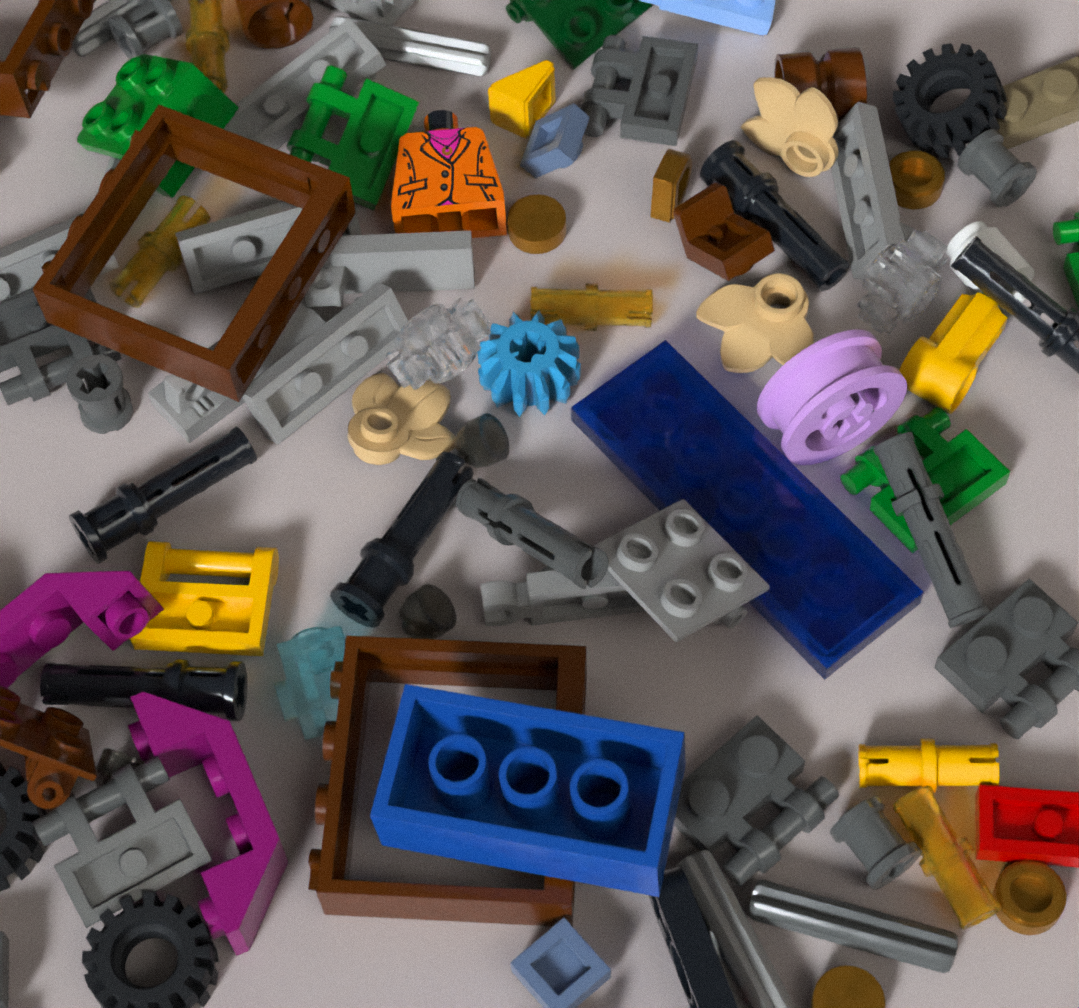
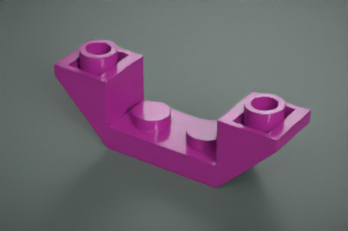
[0,571,164,688]
[127,692,289,956]

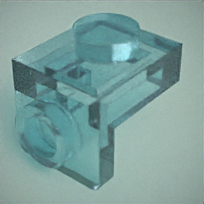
[274,626,346,741]

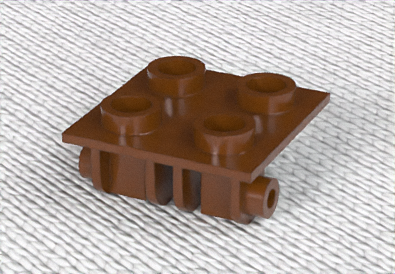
[0,685,97,809]

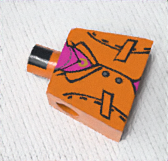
[391,110,507,238]

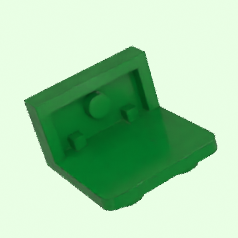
[77,54,239,199]

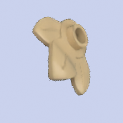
[741,77,839,177]
[696,273,814,373]
[347,373,459,465]

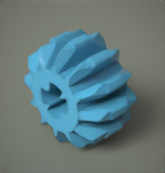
[477,310,581,417]

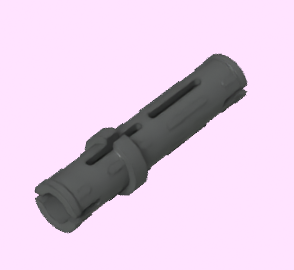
[873,432,990,629]
[456,478,608,589]

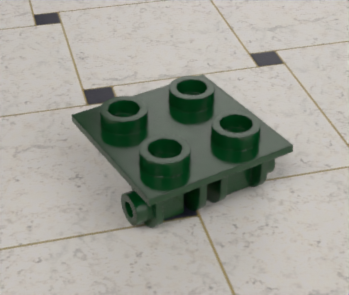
[506,0,652,70]

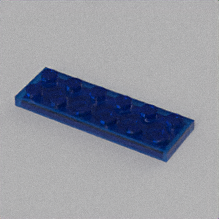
[571,340,924,680]

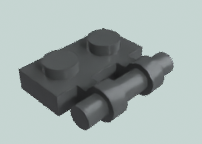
[580,35,698,146]
[0,289,122,406]
[935,578,1079,739]
[674,715,839,886]
[32,756,212,928]

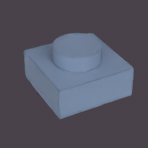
[520,103,590,178]
[510,918,611,1008]

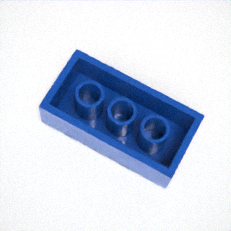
[370,684,686,897]

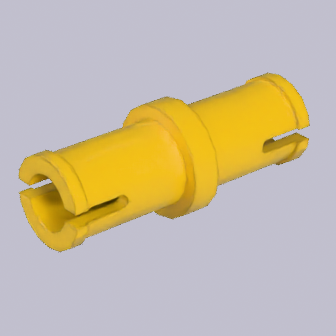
[858,738,999,793]

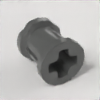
[108,0,183,59]
[957,129,1037,207]
[67,355,134,434]
[830,795,922,890]

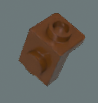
[673,182,775,281]

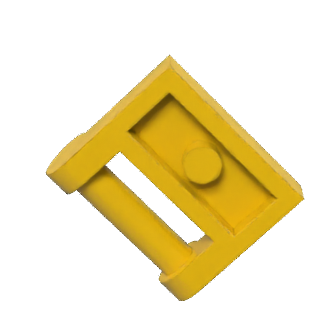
[130,541,279,656]

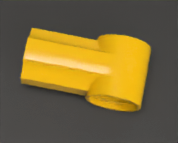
[899,292,1008,414]

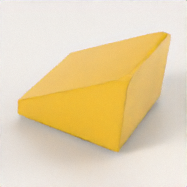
[488,60,556,139]

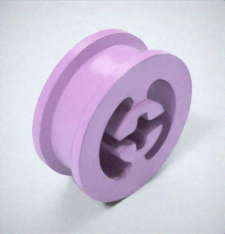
[757,329,907,465]

